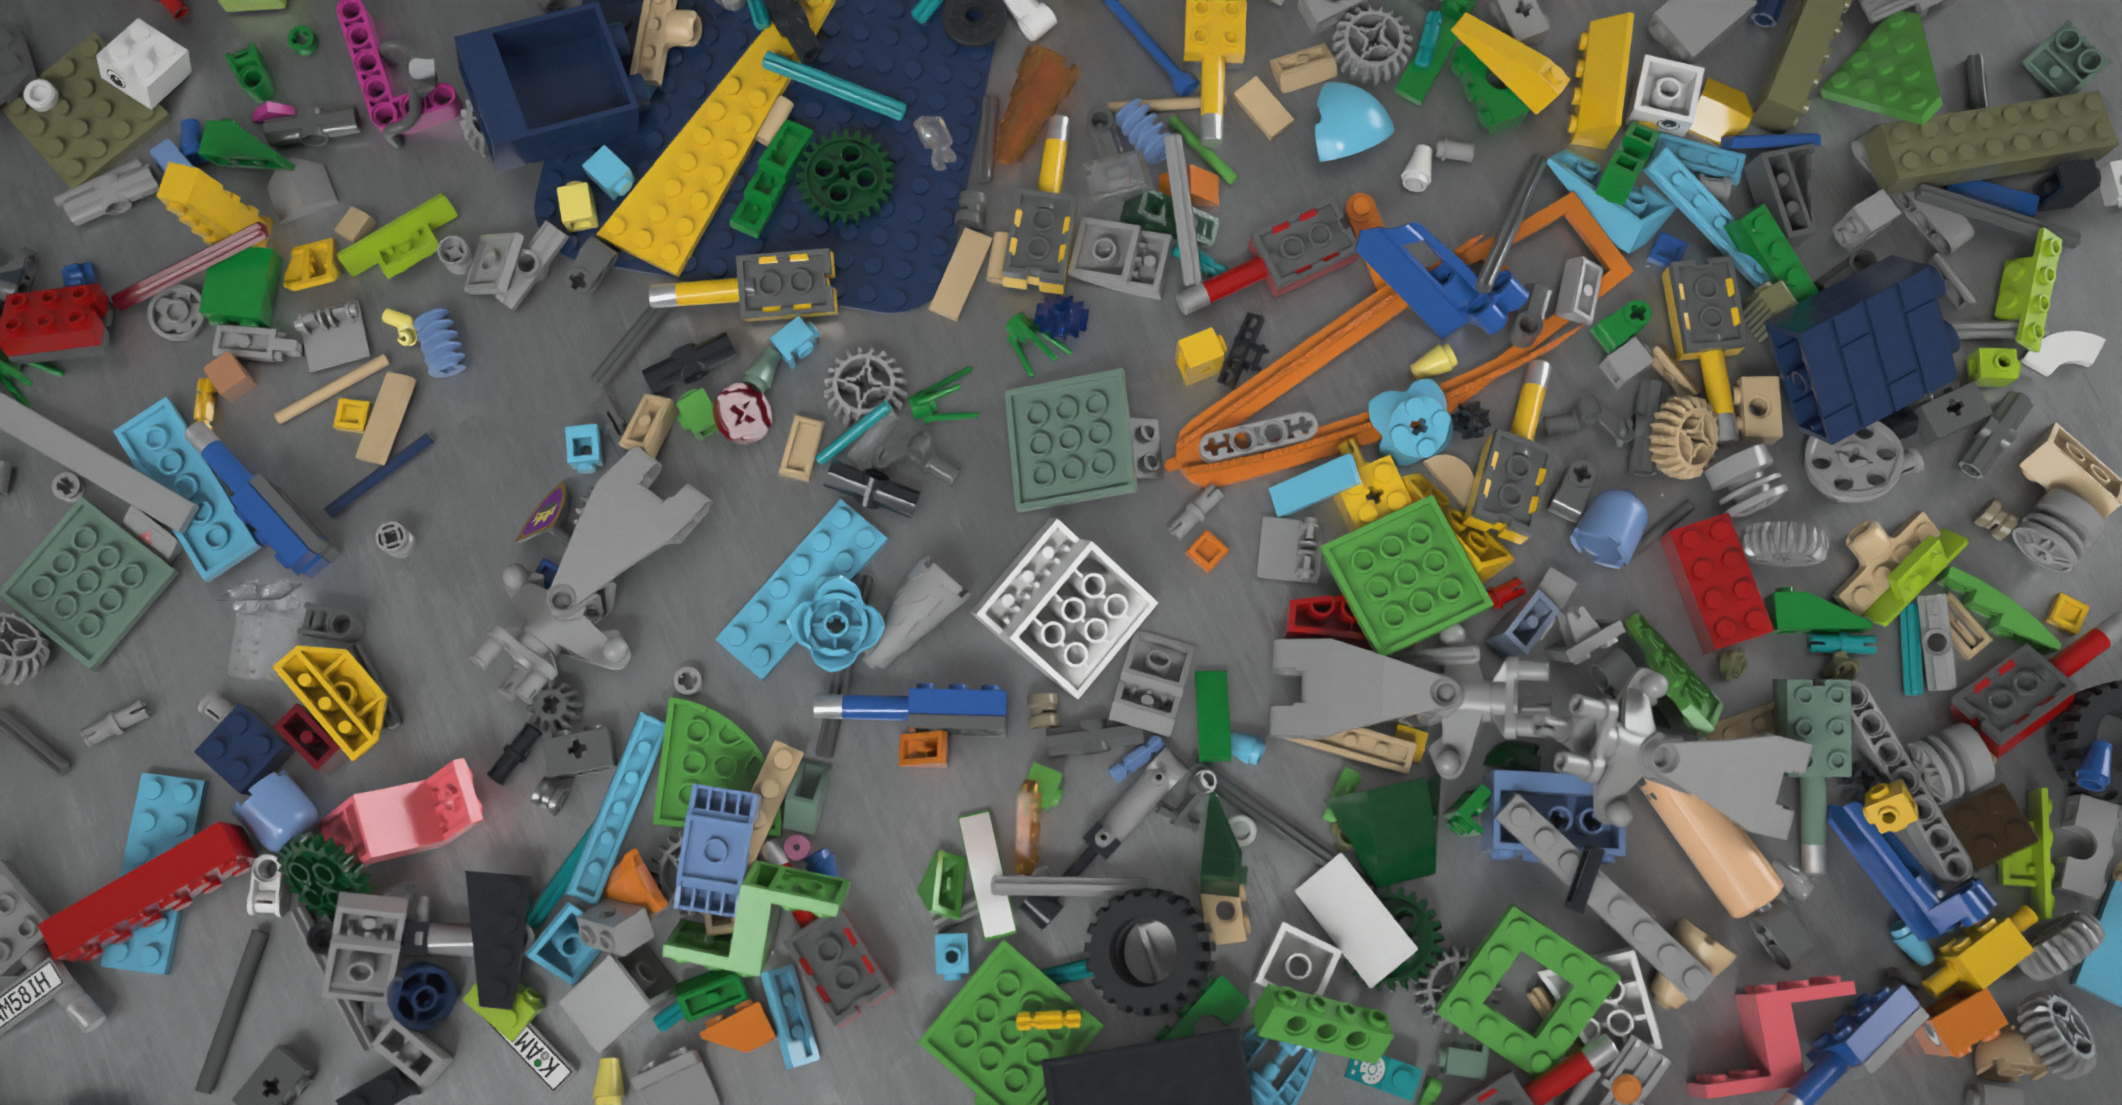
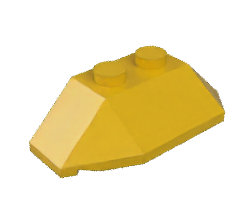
[272,645,388,762]

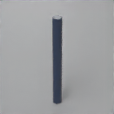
[324,433,434,518]

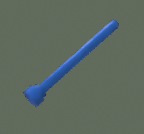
[1102,0,1200,97]

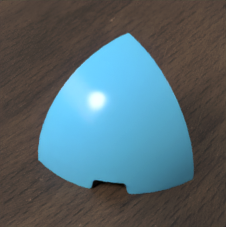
[1315,82,1395,162]

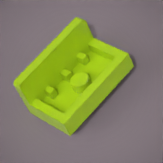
[463,982,546,1042]

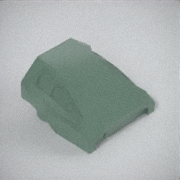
[2021,20,2112,97]

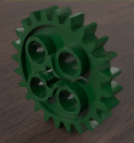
[796,129,896,227]
[277,831,376,923]
[1341,886,1445,994]

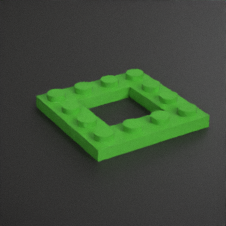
[1434,902,1621,1078]

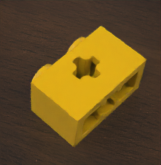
[1175,327,1227,386]

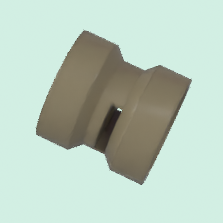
[1973,498,2020,541]
[1027,693,1060,729]

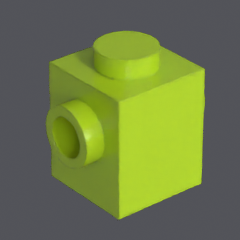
[1967,348,2021,387]

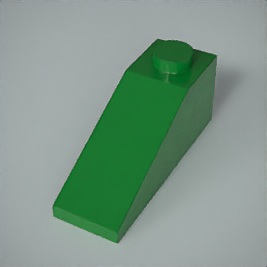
[198,118,295,171]
[1764,587,1873,635]

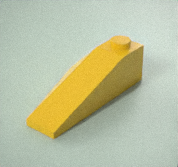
[1451,12,1571,115]

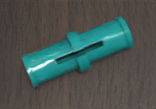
[1807,631,1877,655]

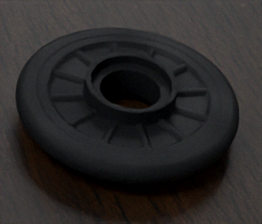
[942,0,1007,47]

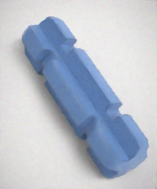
[1108,734,1166,783]

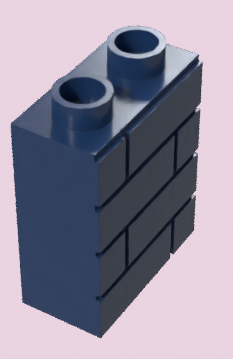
[454,1,651,173]
[1764,255,1960,445]

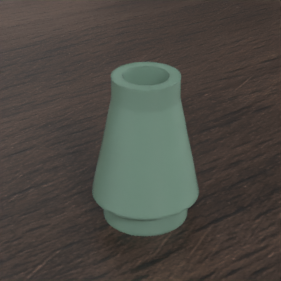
[742,347,781,394]

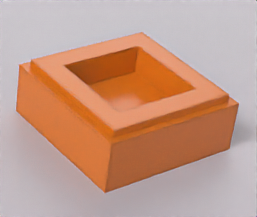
[1185,529,1230,574]

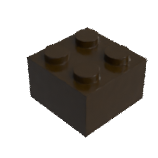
[1943,782,2040,873]

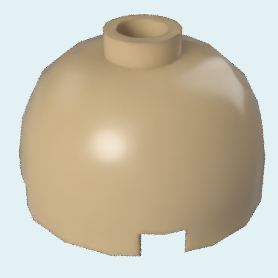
[1975,1025,2048,1083]

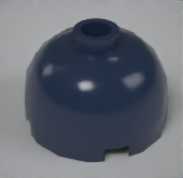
[386,961,457,1031]

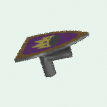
[515,481,572,546]

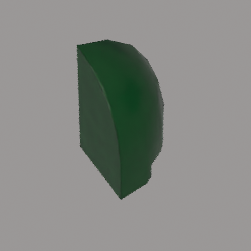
[1483,740,1541,772]

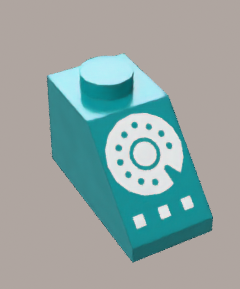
[1344,1055,1423,1102]

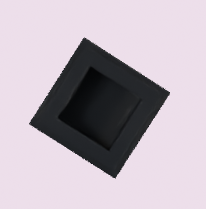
[1879,405,1919,440]

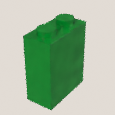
[199,242,283,328]

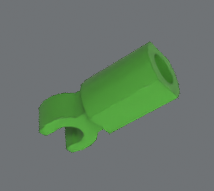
[1322,767,1363,824]

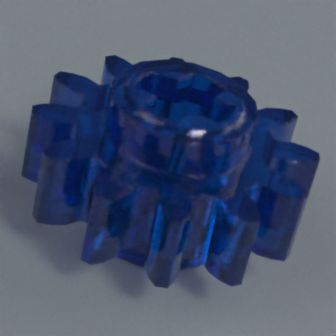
[1034,294,1089,341]

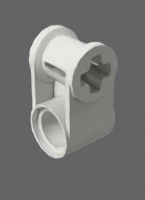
[247,854,290,917]

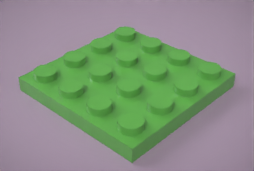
[1319,495,1494,657]
[918,939,1104,1105]

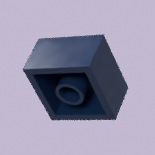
[194,703,296,796]

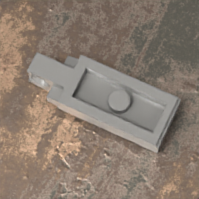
[212,325,304,362]

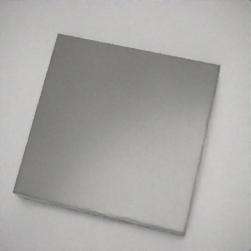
[463,231,524,295]

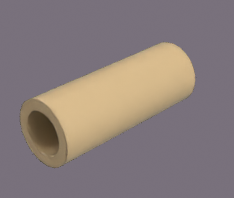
[755,96,794,146]
[986,231,1009,284]

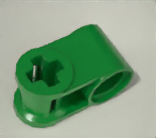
[225,42,276,103]
[1590,300,1652,355]

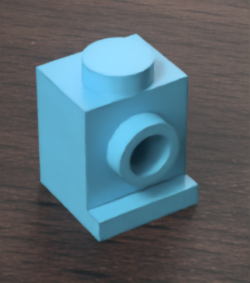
[769,316,820,370]
[565,424,604,474]

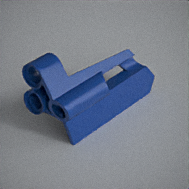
[1355,221,1529,339]
[1827,802,1998,942]

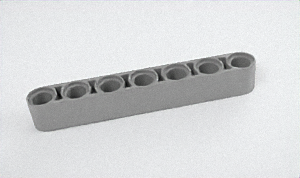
[1851,681,1973,884]

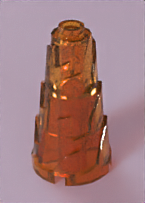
[994,44,1081,166]

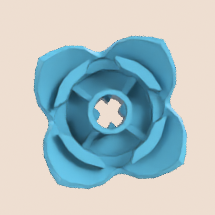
[1368,379,1453,466]
[786,574,885,672]

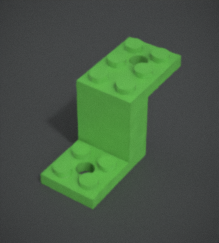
[662,860,851,977]

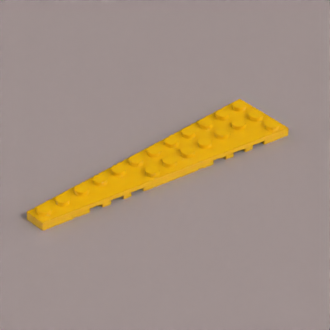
[596,0,836,278]

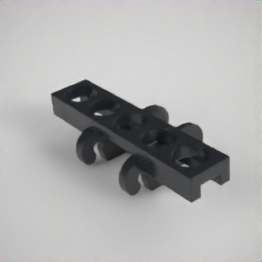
[1217,312,1269,390]

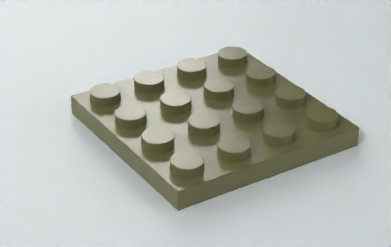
[0,32,173,189]

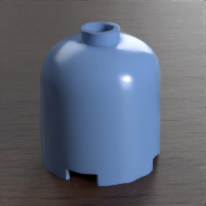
[1570,489,1649,569]
[231,769,318,852]

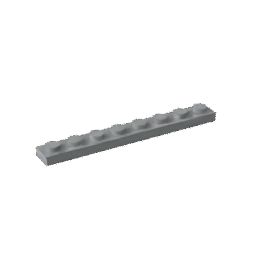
[1494,793,1716,1002]

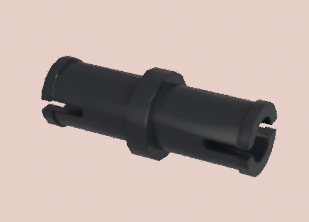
[486,722,543,786]

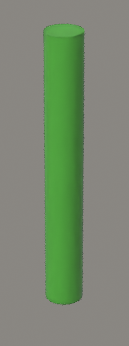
[1168,115,1239,185]

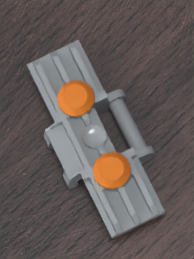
[1563,1034,1671,1105]

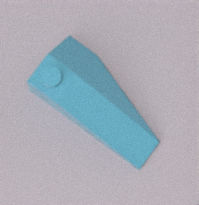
[1546,149,1677,253]

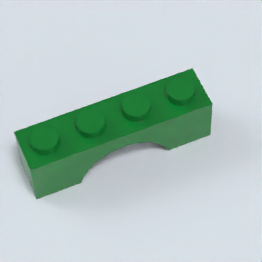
[1723,204,1819,303]

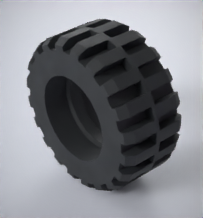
[2048,680,2122,806]
[1084,888,1216,1016]

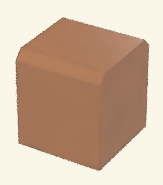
[203,352,257,403]

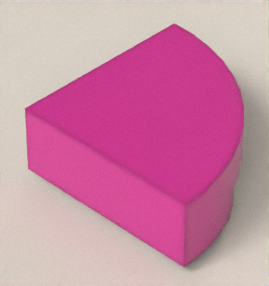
[251,101,295,124]

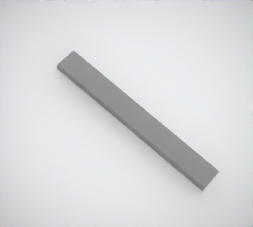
[0,392,200,534]

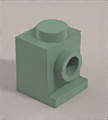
[1437,1041,1489,1080]

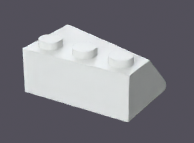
[1537,946,1663,1051]

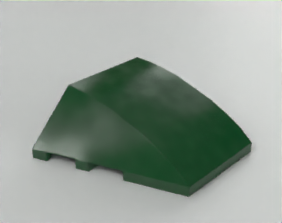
[1323,774,1441,888]

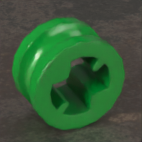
[287,26,319,56]

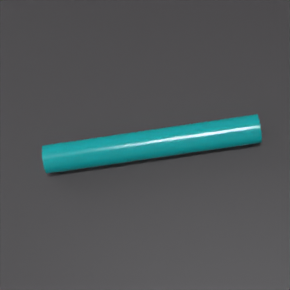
[816,400,892,465]

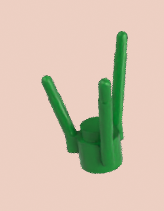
[1005,312,1073,378]
[0,347,64,407]
[908,366,979,424]

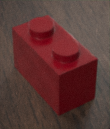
[273,703,348,775]

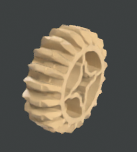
[1648,395,1720,480]

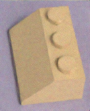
[2019,421,2122,520]

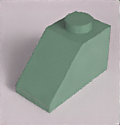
[783,759,832,834]

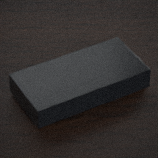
[1564,844,1605,914]

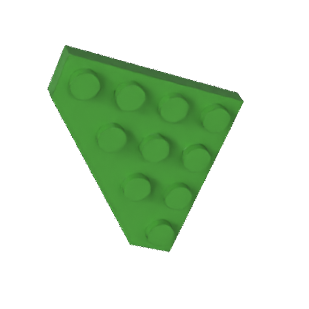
[1820,11,1943,126]
[1624,610,1724,737]

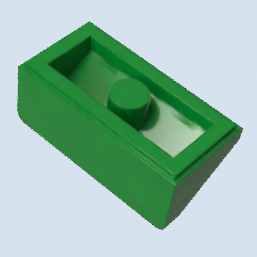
[675,969,750,1023]

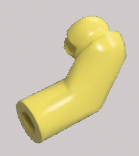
[382,308,418,346]

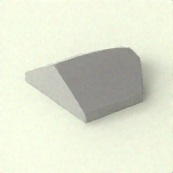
[266,157,339,225]

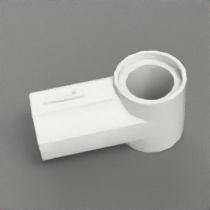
[1002,0,1057,42]

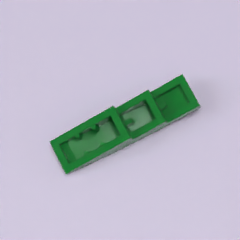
[730,119,813,239]

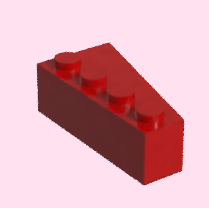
[1283,595,1416,651]

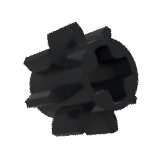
[1451,401,1492,440]
[1837,761,1882,802]

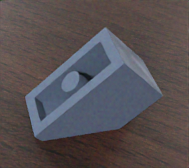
[1485,589,1561,660]

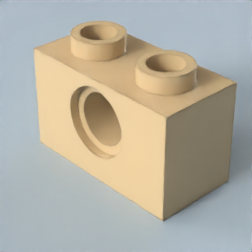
[1731,376,1783,444]
[1196,875,1251,946]

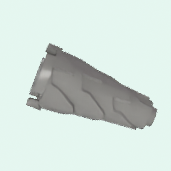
[861,553,972,671]

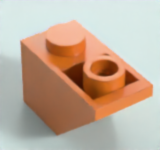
[699,999,778,1053]

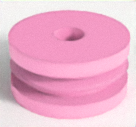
[784,835,811,861]

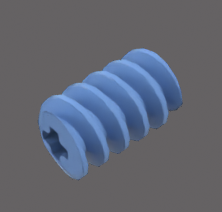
[1114,98,1170,165]
[413,308,467,378]

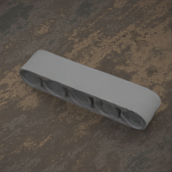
[1851,124,1974,256]

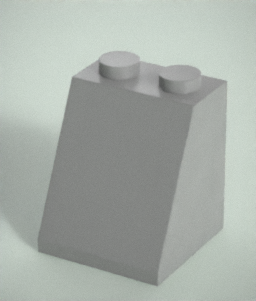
[1647,0,1757,65]
[559,943,677,1054]

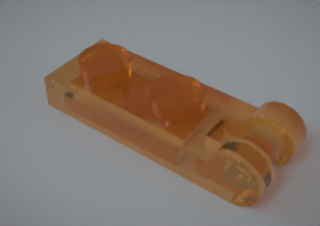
[1015,779,1042,876]

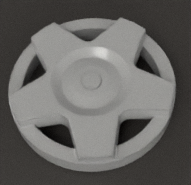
[147,284,207,341]

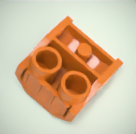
[603,848,669,922]

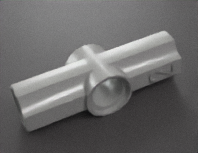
[62,164,161,226]
[492,220,569,311]
[1917,593,1957,691]

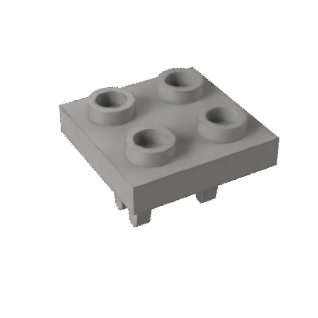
[1544,606,1626,665]

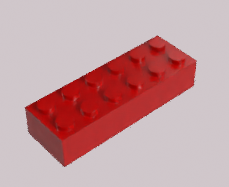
[37,821,259,963]

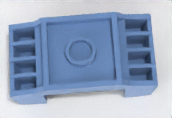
[673,784,761,918]

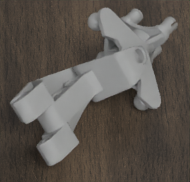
[469,446,712,703]
[1269,624,1552,780]
[1531,667,1813,840]

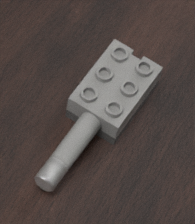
[0,860,106,1033]

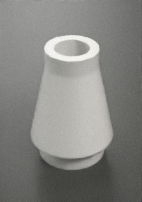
[1401,145,1433,192]

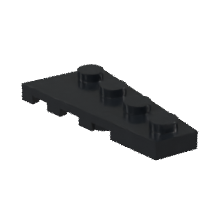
[465,871,533,1010]

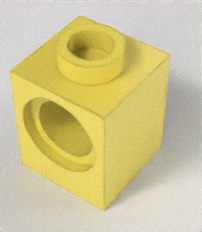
[557,181,599,232]

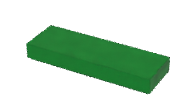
[1194,671,1232,762]

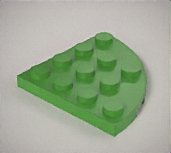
[652,697,783,837]

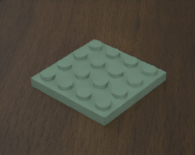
[1004,368,1138,513]
[0,496,180,671]

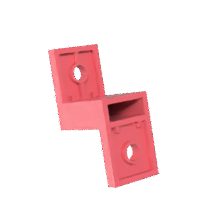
[317,758,483,870]
[1686,975,1856,1099]

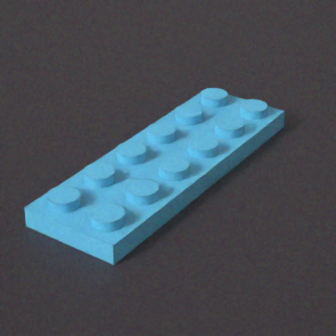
[113,397,262,583]
[715,499,888,682]
[100,773,209,975]

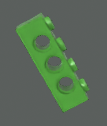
[1252,983,1394,1064]

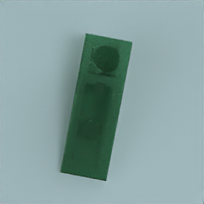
[1120,185,1220,248]
[1200,792,1248,898]

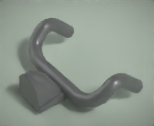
[379,39,438,149]

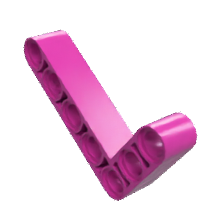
[336,0,464,137]

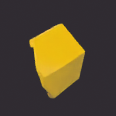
[1688,77,1753,146]
[283,237,342,291]

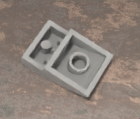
[1068,217,1175,300]
[1108,629,1195,737]
[321,891,408,1003]

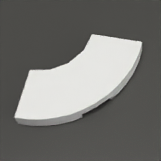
[2020,331,2106,377]

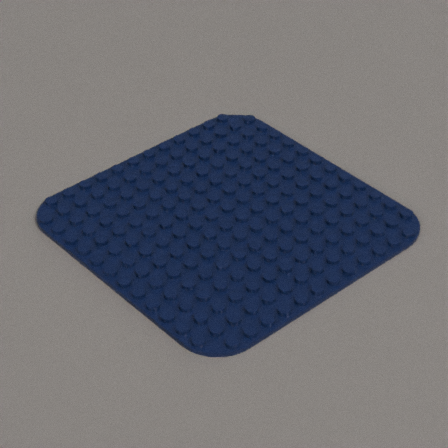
[534,0,996,315]

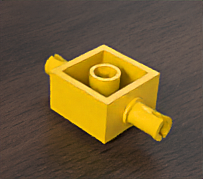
[1333,438,1413,532]
[1922,905,2038,999]

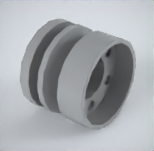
[1704,443,1789,519]
[2012,489,2105,573]
[1905,722,1995,805]

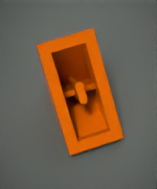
[1158,164,1219,206]
[898,730,950,768]

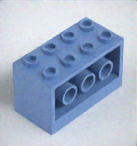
[1481,770,1626,865]

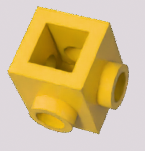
[1862,779,1919,834]

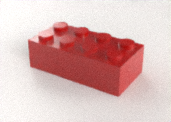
[1659,513,1774,656]

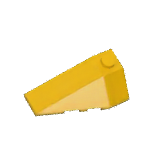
[1401,473,1515,584]

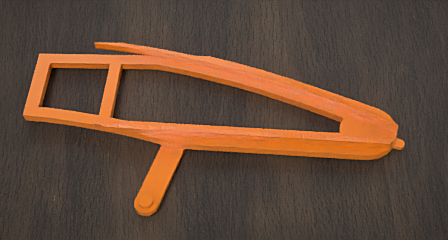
[1164,191,1634,489]

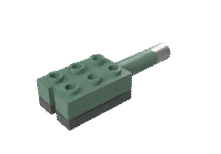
[1773,679,1852,874]

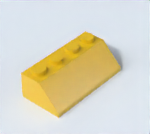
[1567,12,1634,150]

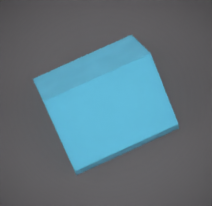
[525,901,602,986]

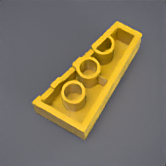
[156,162,274,248]

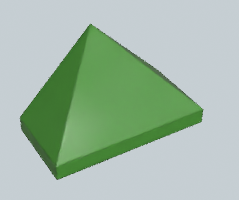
[917,849,967,920]

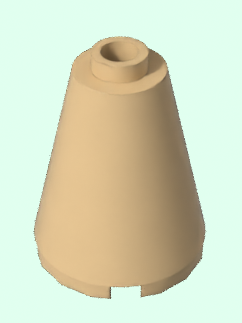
[1650,916,1737,1011]

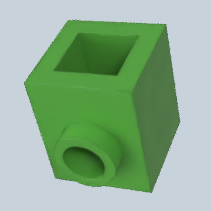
[676,388,719,442]
[1019,762,1064,815]

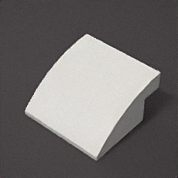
[970,518,1158,699]

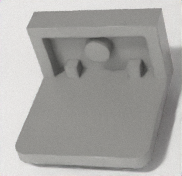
[630,1046,721,1105]

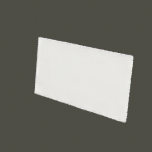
[1295,853,1418,988]

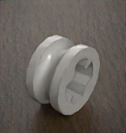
[52,472,86,503]
[673,667,703,696]

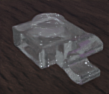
[913,116,956,171]

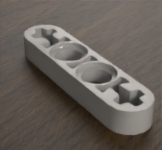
[1198,412,1318,463]

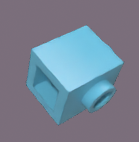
[582,145,635,201]
[935,933,970,981]

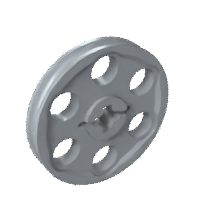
[1804,421,1904,503]

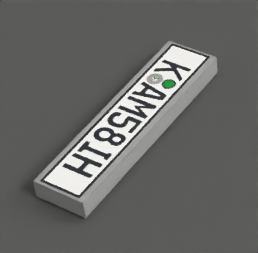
[0,956,74,1035]
[463,1000,579,1095]

